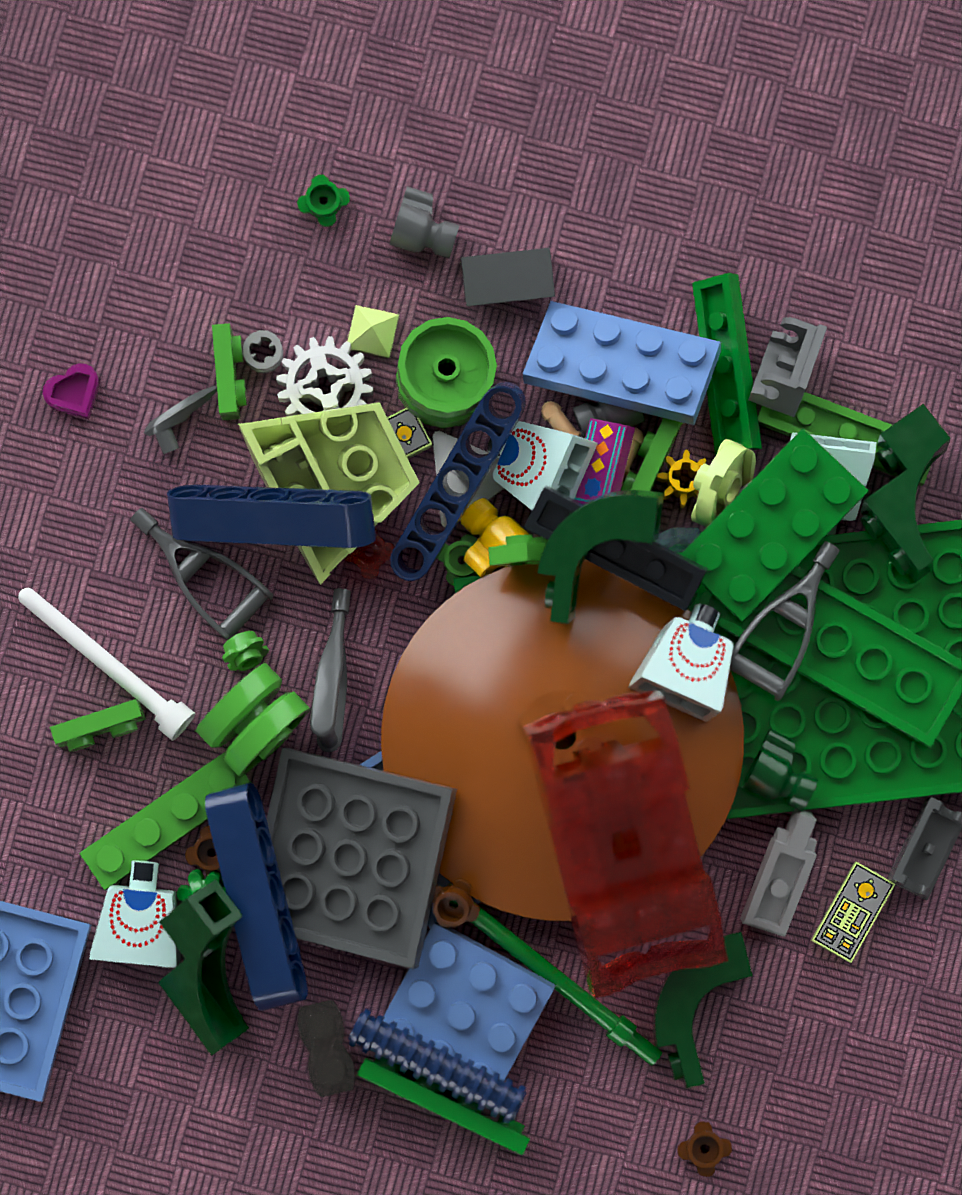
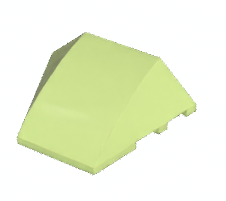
[238,402,420,585]

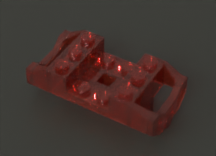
[523,690,728,999]

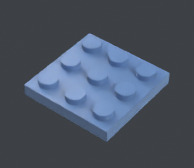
[384,920,556,1081]

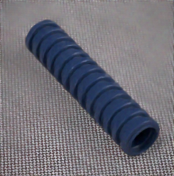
[348,1008,527,1124]

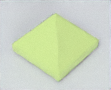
[348,305,399,358]

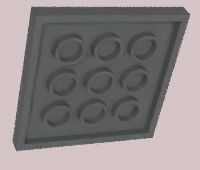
[267,748,457,969]

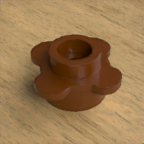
[185,826,221,876]
[433,879,480,928]
[677,1121,732,1177]

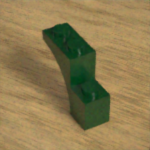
[860,404,951,582]
[158,879,249,1056]

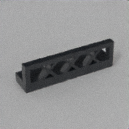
[524,485,708,611]

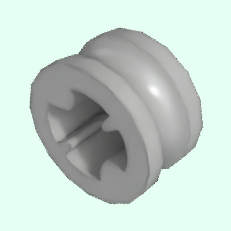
[243,330,283,373]

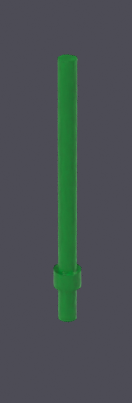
[447,883,662,1066]

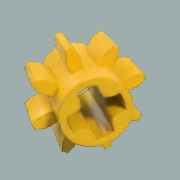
[656,450,707,508]

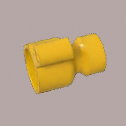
[461,498,530,577]

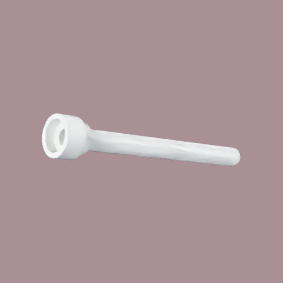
[18,588,195,741]

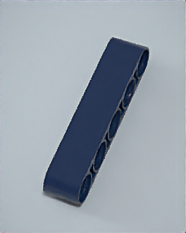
[390,382,526,581]
[167,484,376,548]
[205,782,308,1011]

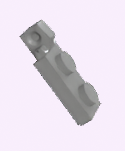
[740,809,817,937]

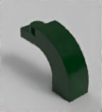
[538,490,664,624]
[653,932,753,1088]

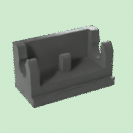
[460,248,555,306]
[748,317,827,417]
[887,797,962,900]

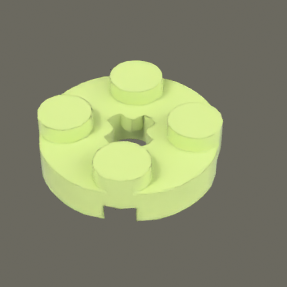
[691,439,756,528]

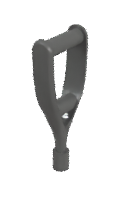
[130,508,273,640]
[729,541,840,701]
[310,588,351,752]

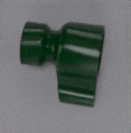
[743,728,818,812]

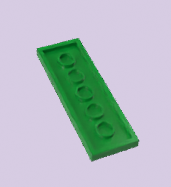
[697,566,962,748]

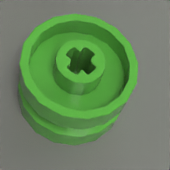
[396,317,497,428]
[195,662,311,778]

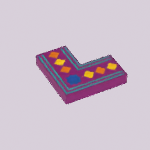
[574,418,635,504]

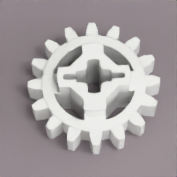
[276,336,373,416]

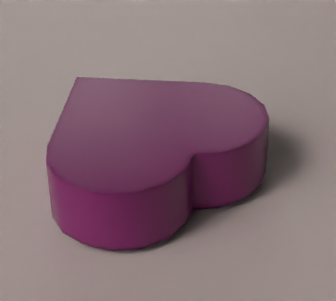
[43,363,99,420]

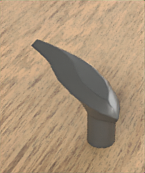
[144,386,217,455]

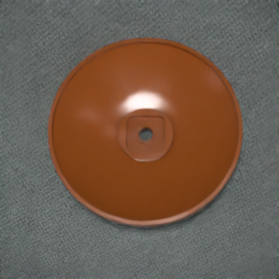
[381,560,744,921]

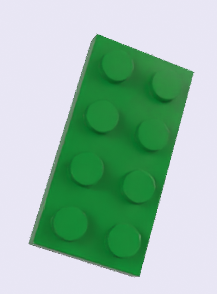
[681,428,869,622]

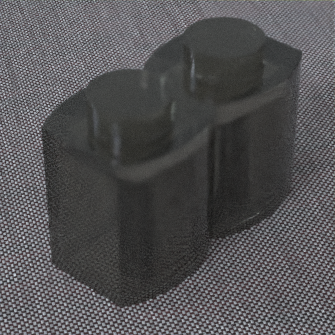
[298,1000,357,1097]

